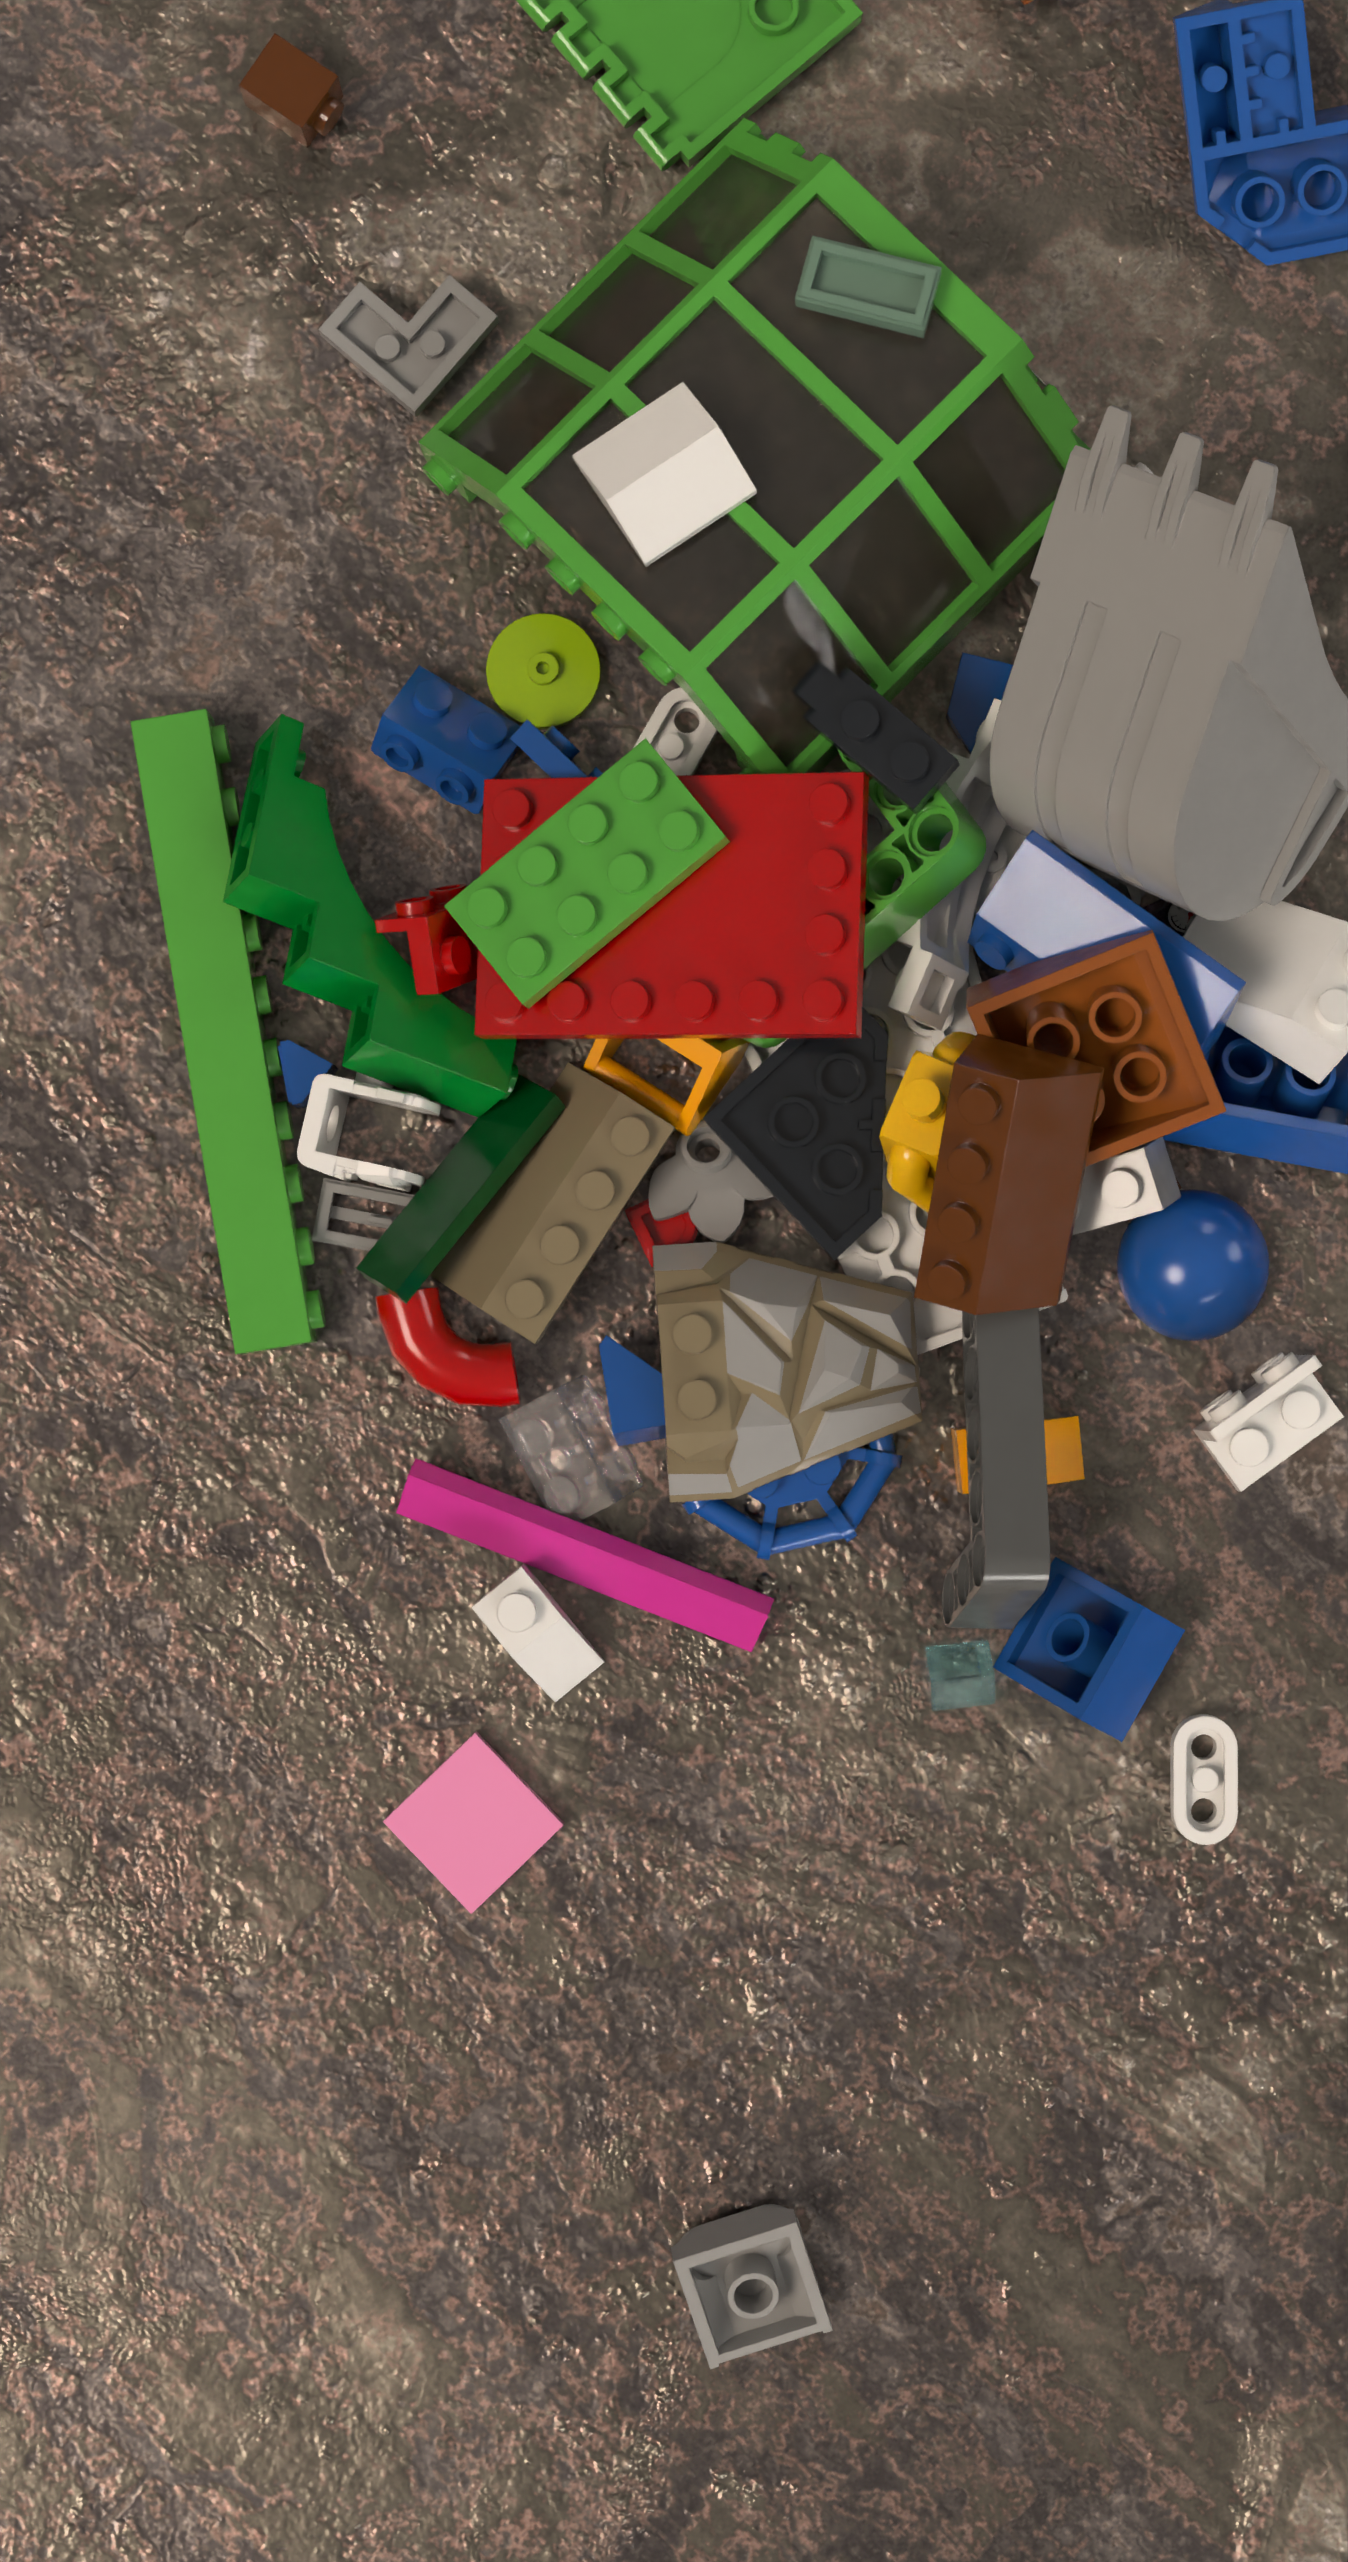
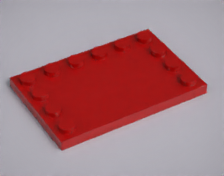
[475,772,869,1039]

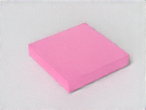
[383,1731,564,1914]

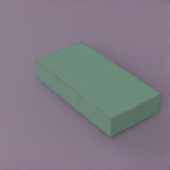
[795,235,942,338]

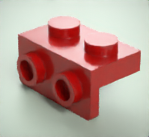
[375,884,478,995]

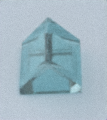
[924,1640,995,1711]

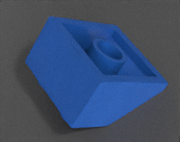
[993,1557,1185,1742]

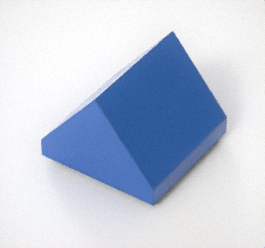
[278,1040,338,1109]

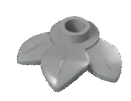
[648,1121,773,1243]

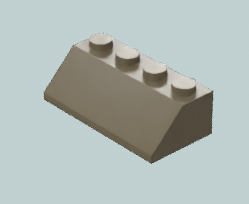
[430,1062,675,1344]

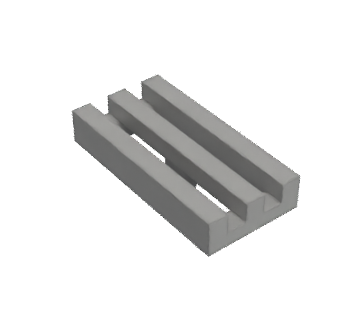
[312,1178,415,1251]

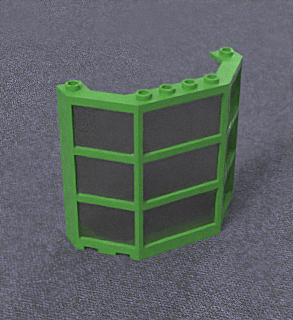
[418,118,1091,774]

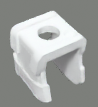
[297,1072,441,1192]

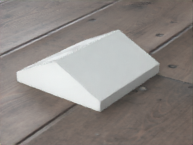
[572,382,757,567]

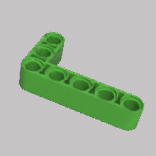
[742,750,986,1048]

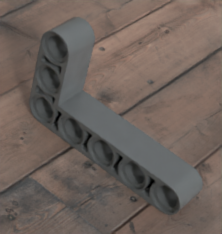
[942,1308,1050,1630]

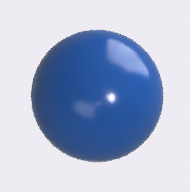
[1117,1189,1269,1341]

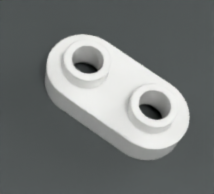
[633,687,718,776]
[1170,1714,1238,1845]

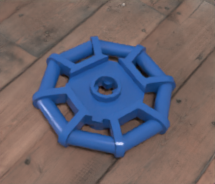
[682,1433,903,1560]

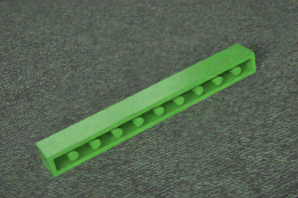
[130,709,325,1355]

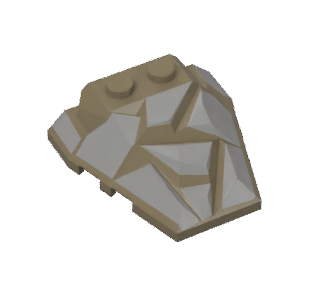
[652,1242,922,1503]

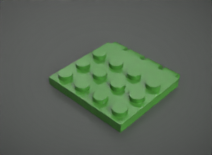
[516,0,863,172]

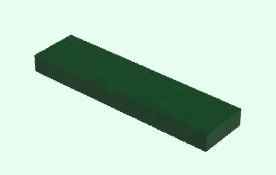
[356,1074,566,1304]

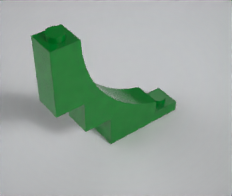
[223,714,518,1118]

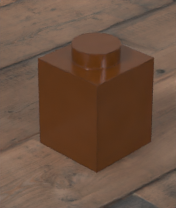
[239,33,344,148]

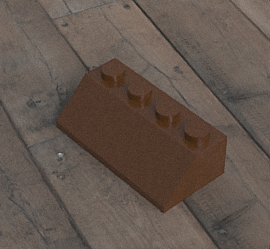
[914,1034,1104,1315]

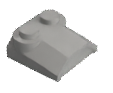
[671,2204,833,2369]

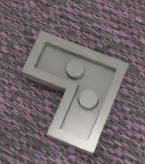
[318,275,499,418]

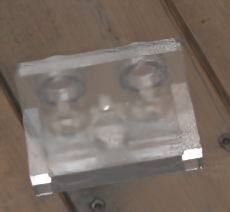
[498,1375,643,1522]

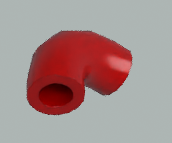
[375,1287,521,1407]

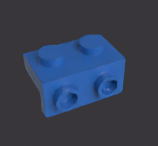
[371,665,520,814]

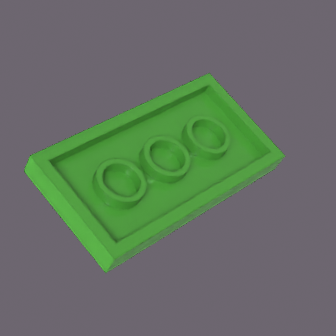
[444,738,730,1009]

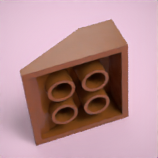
[966,929,1226,1167]

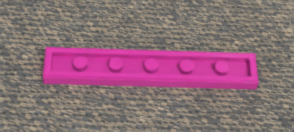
[396,1458,774,1652]

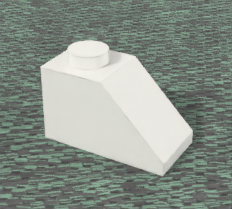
[472,1563,605,1702]

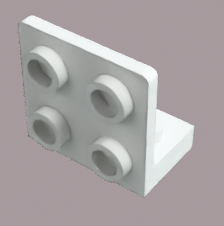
[1193,1352,1344,1492]

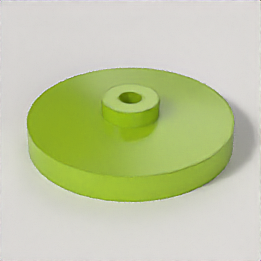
[486,613,600,730]

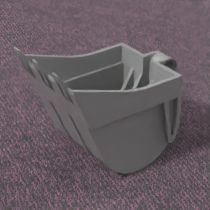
[990,405,1348,921]

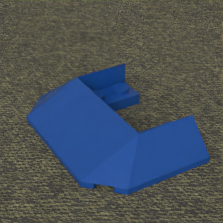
[1173,0,1348,266]

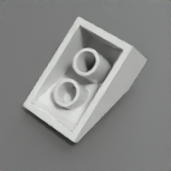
[1182,901,1348,1084]

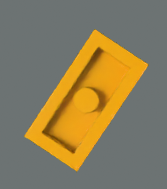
[583,1038,750,1136]

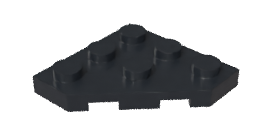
[702,1006,888,1261]

